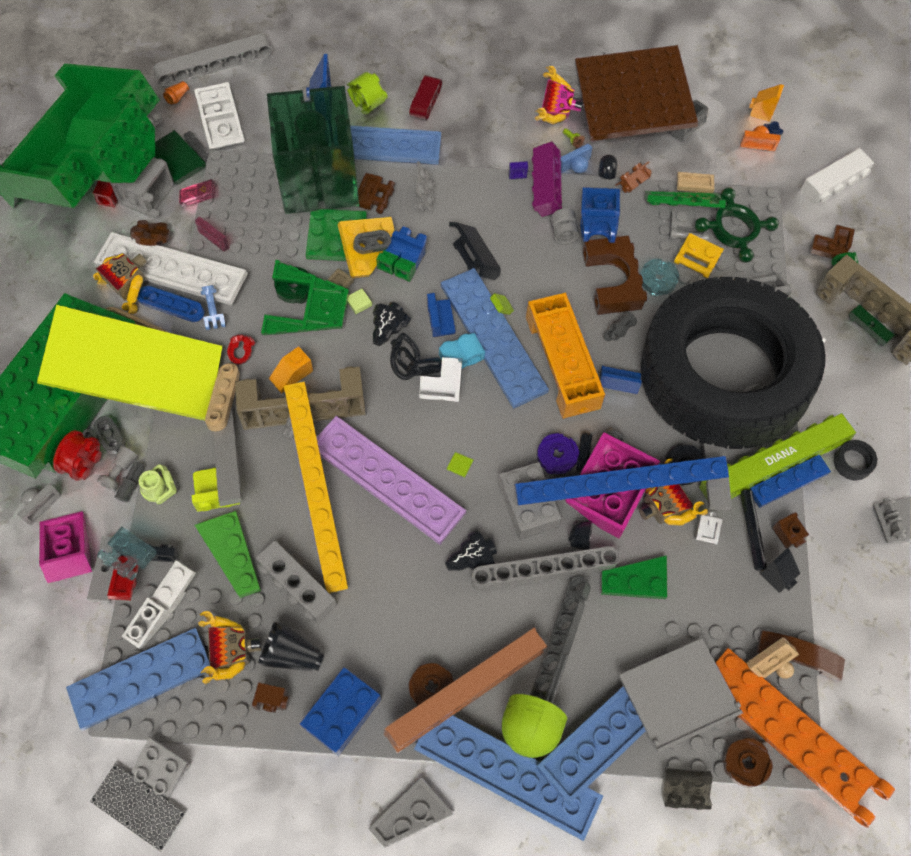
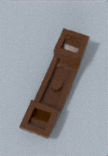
[757,630,845,681]

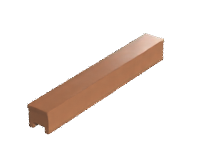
[383,627,547,754]

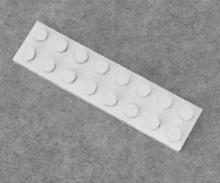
[94,232,248,306]

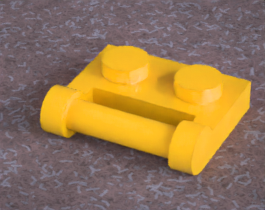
[674,233,724,278]

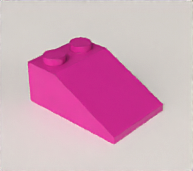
[39,511,92,583]

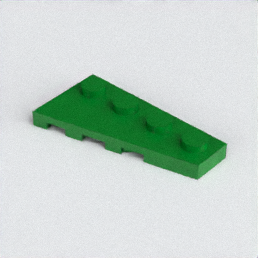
[644,191,726,208]

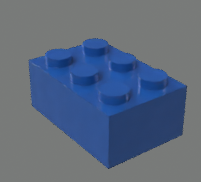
[300,667,381,757]

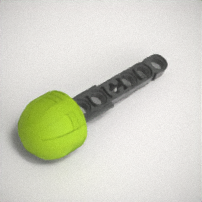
[502,576,591,758]

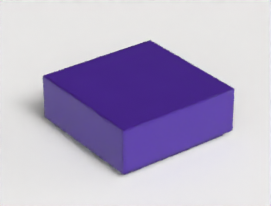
[508,161,528,179]

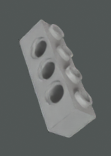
[256,541,337,624]

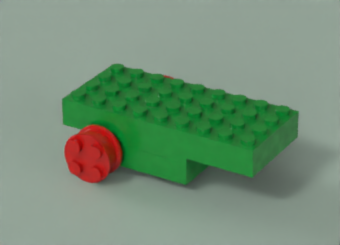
[0,293,135,481]

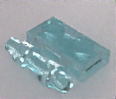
[97,526,157,581]

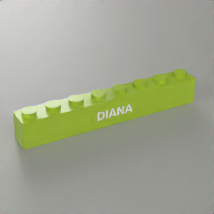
[699,413,857,501]

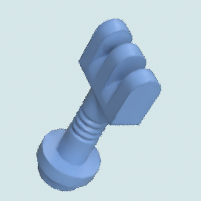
[200,285,226,330]

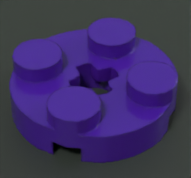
[537,433,579,474]

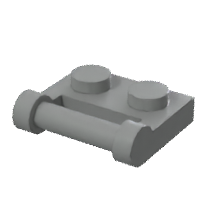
[669,210,709,241]

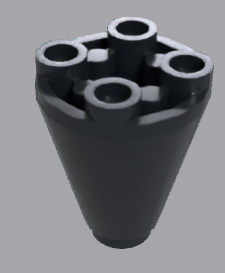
[258,621,325,671]

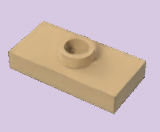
[677,172,714,193]

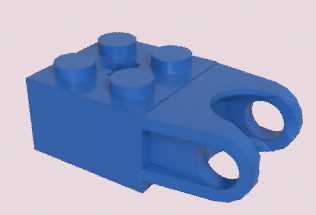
[580,187,620,243]

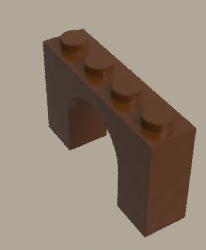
[582,235,647,315]

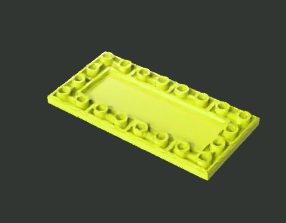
[37,305,222,421]

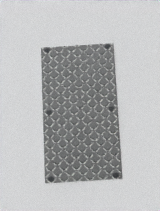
[90,764,185,852]

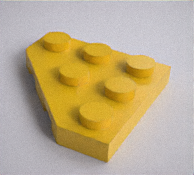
[338,217,394,278]

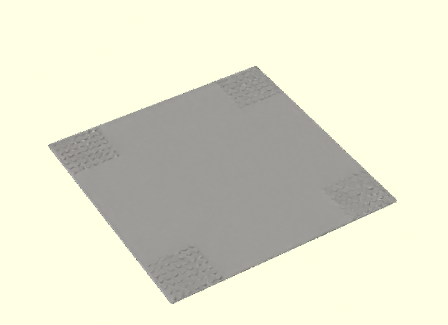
[88,150,821,790]

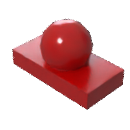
[107,556,140,601]

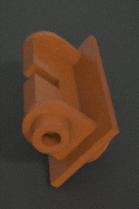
[615,161,652,193]

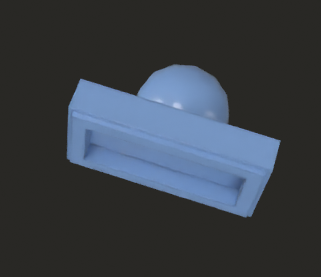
[561,144,592,174]

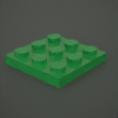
[305,208,367,261]

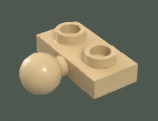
[747,637,799,679]

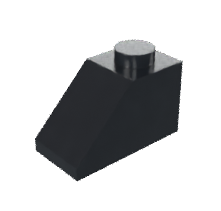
[760,548,801,593]

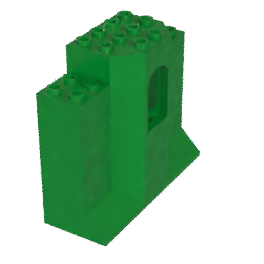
[0,63,160,208]

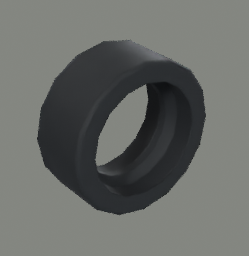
[834,440,878,481]

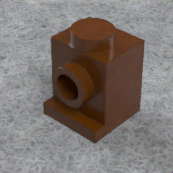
[772,512,809,549]
[252,682,290,713]

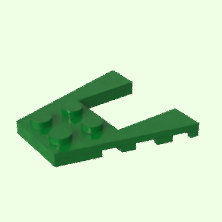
[261,260,349,336]

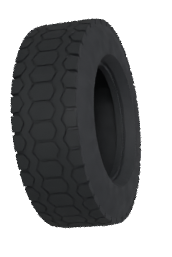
[641,277,826,449]

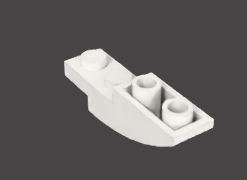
[122,561,196,649]

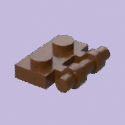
[353,173,395,214]

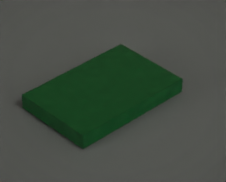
[154,130,206,185]

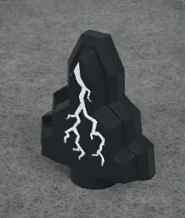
[373,302,411,347]
[445,529,497,571]

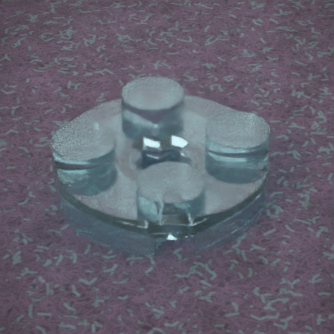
[640,259,679,296]

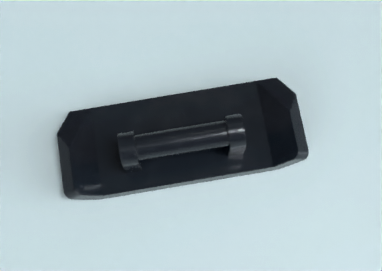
[449,222,501,280]

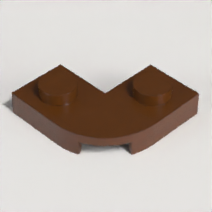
[810,225,855,259]

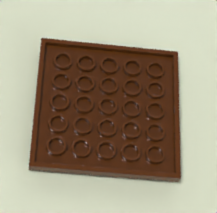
[575,45,698,141]

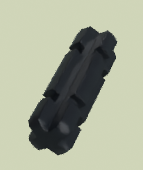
[576,433,592,472]

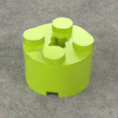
[347,72,388,115]

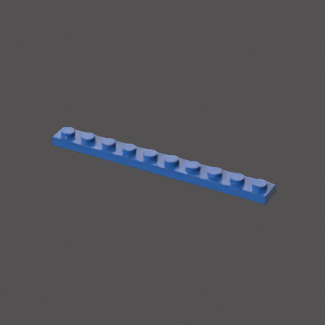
[514,456,729,506]

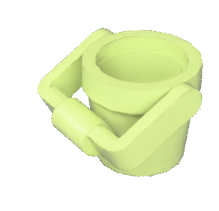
[139,465,176,504]

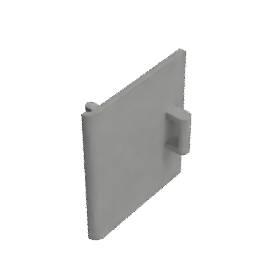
[618,638,743,752]

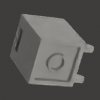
[110,157,174,218]

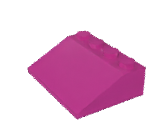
[565,432,660,539]

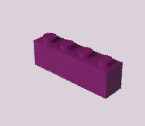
[532,141,562,217]

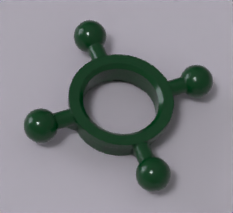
[694,187,779,263]

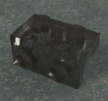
[661,768,713,810]

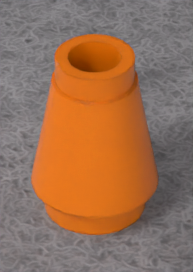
[163,81,189,105]

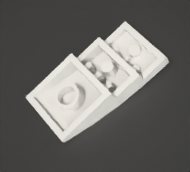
[194,82,245,150]

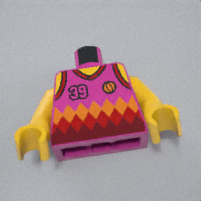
[535,66,583,125]

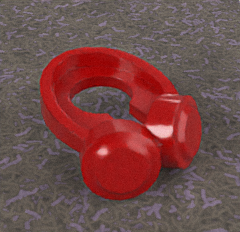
[227,334,256,365]

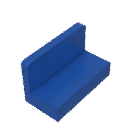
[427,293,456,337]
[599,366,642,394]

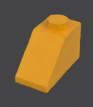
[749,84,784,122]
[269,346,313,394]

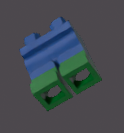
[376,226,427,282]

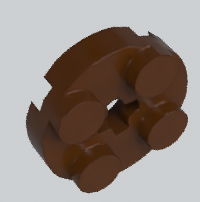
[130,220,170,246]
[409,663,454,706]
[724,738,773,788]

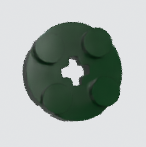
[274,266,310,304]

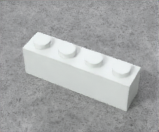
[800,148,874,205]

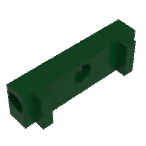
[848,304,895,346]

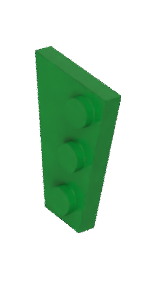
[601,555,667,599]

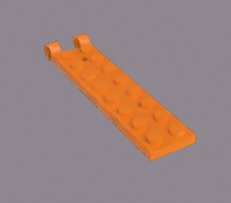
[715,648,895,828]

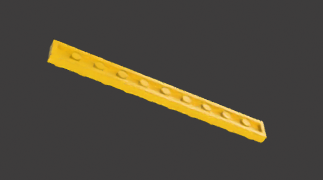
[284,382,348,594]

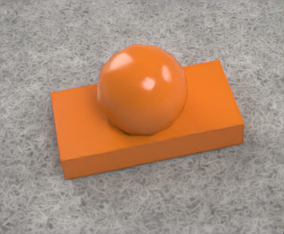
[740,125,780,152]

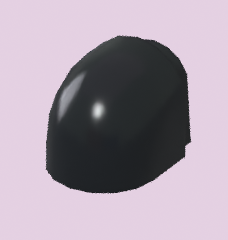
[598,155,618,179]
[568,521,592,550]

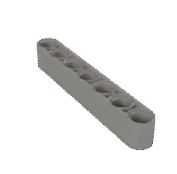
[153,34,272,87]
[471,547,620,591]

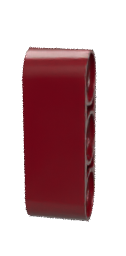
[409,75,442,121]

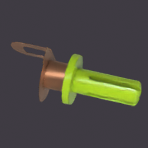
[563,128,585,149]

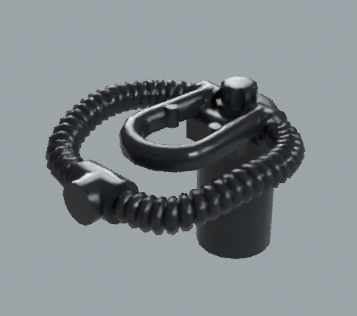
[390,333,442,380]

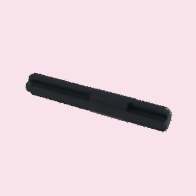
[741,489,767,571]

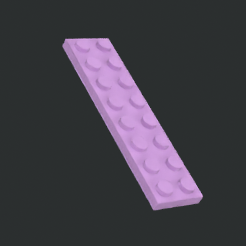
[317,416,466,545]

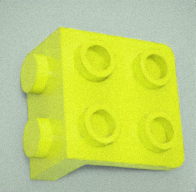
[191,468,240,512]

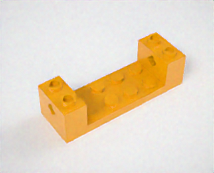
[526,293,605,419]

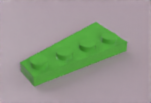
[195,511,261,598]

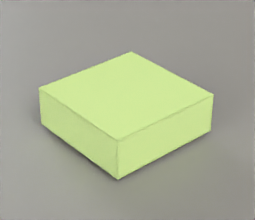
[347,289,372,314]

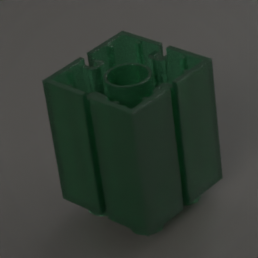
[267,86,359,214]

